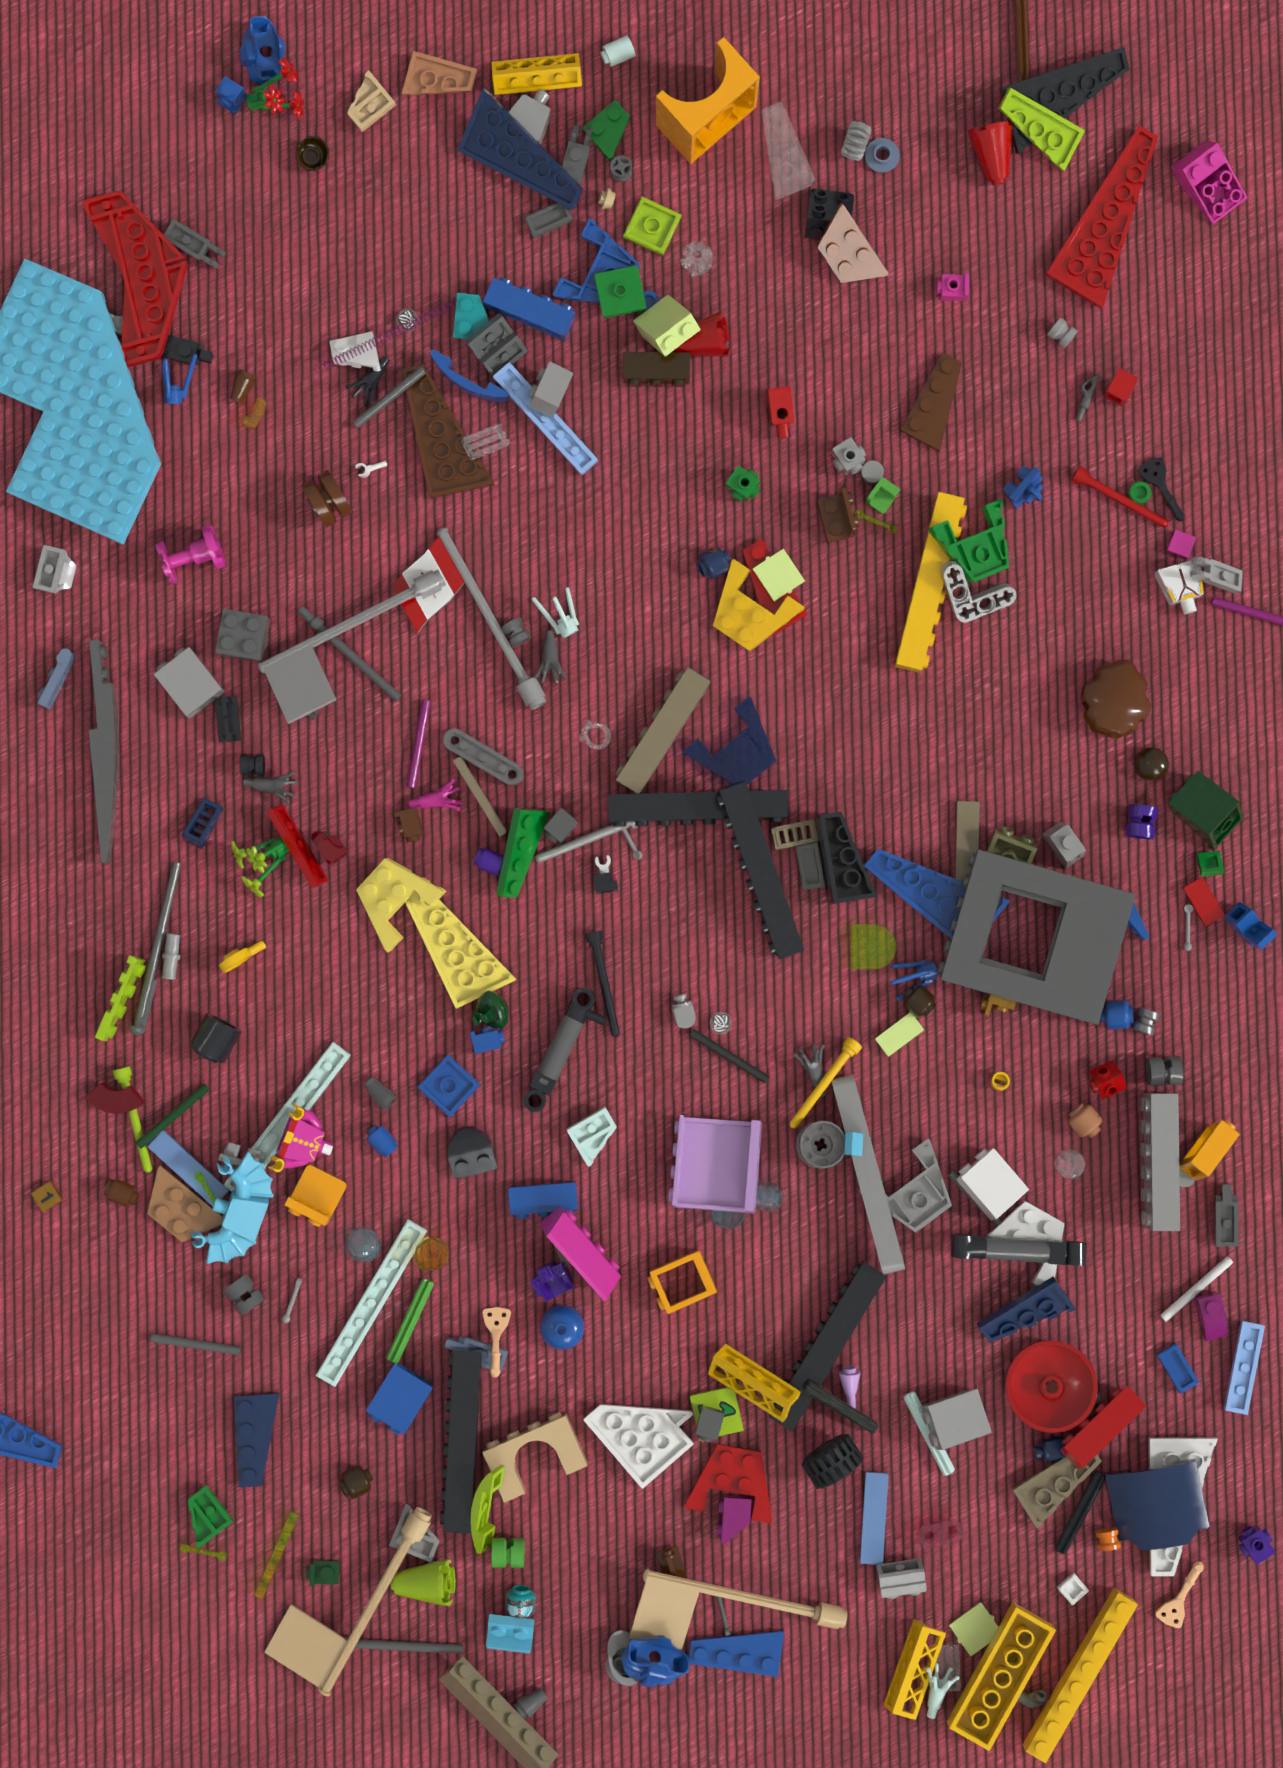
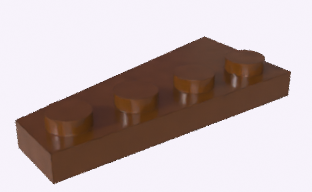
[900,353,962,452]

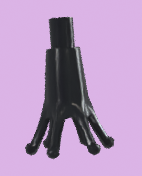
[345,356,390,406]

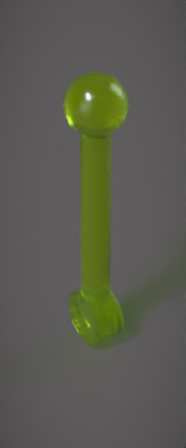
[855,510,898,533]
[195,1172,221,1214]
[180,1544,227,1561]

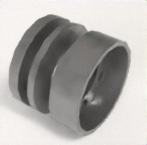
[795,1121,845,1169]

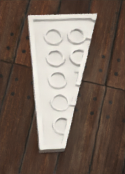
[1148,1437,1218,1576]

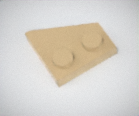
[347,70,396,132]

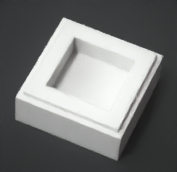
[1057,1572,1089,1606]

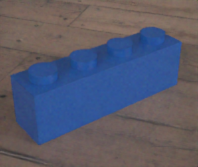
[483,277,576,341]

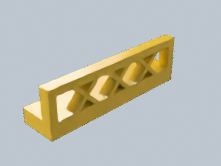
[491,53,582,95]
[708,1344,801,1422]
[883,1619,946,1720]

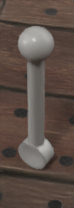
[622,829,643,860]
[1183,904,1193,951]
[282,1278,303,1323]

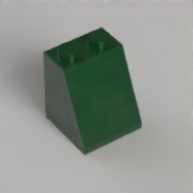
[1168,771,1244,850]

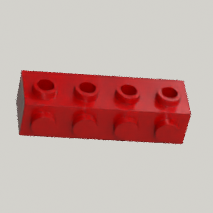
[1060,1386,1146,1470]

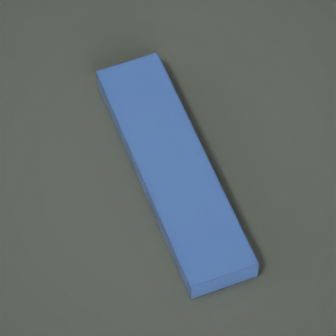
[148,1130,230,1206]
[860,1471,889,1565]

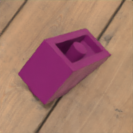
[1193,1291,1228,1341]

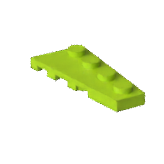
[998,88,1085,171]
[95,955,146,1041]

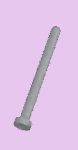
[535,822,638,863]

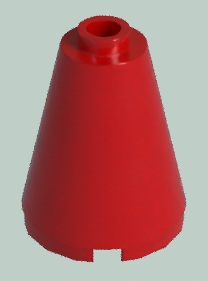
[968,121,1012,185]
[674,312,731,357]

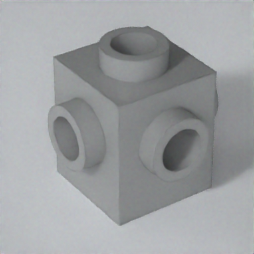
[831,437,866,475]

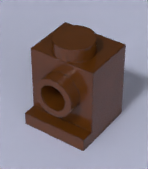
[394,807,424,843]

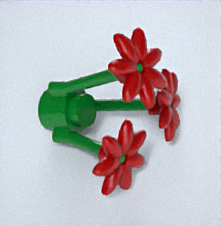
[247,57,304,120]

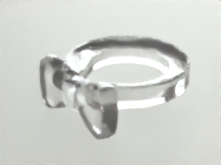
[578,720,611,750]

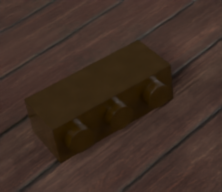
[623,352,690,387]

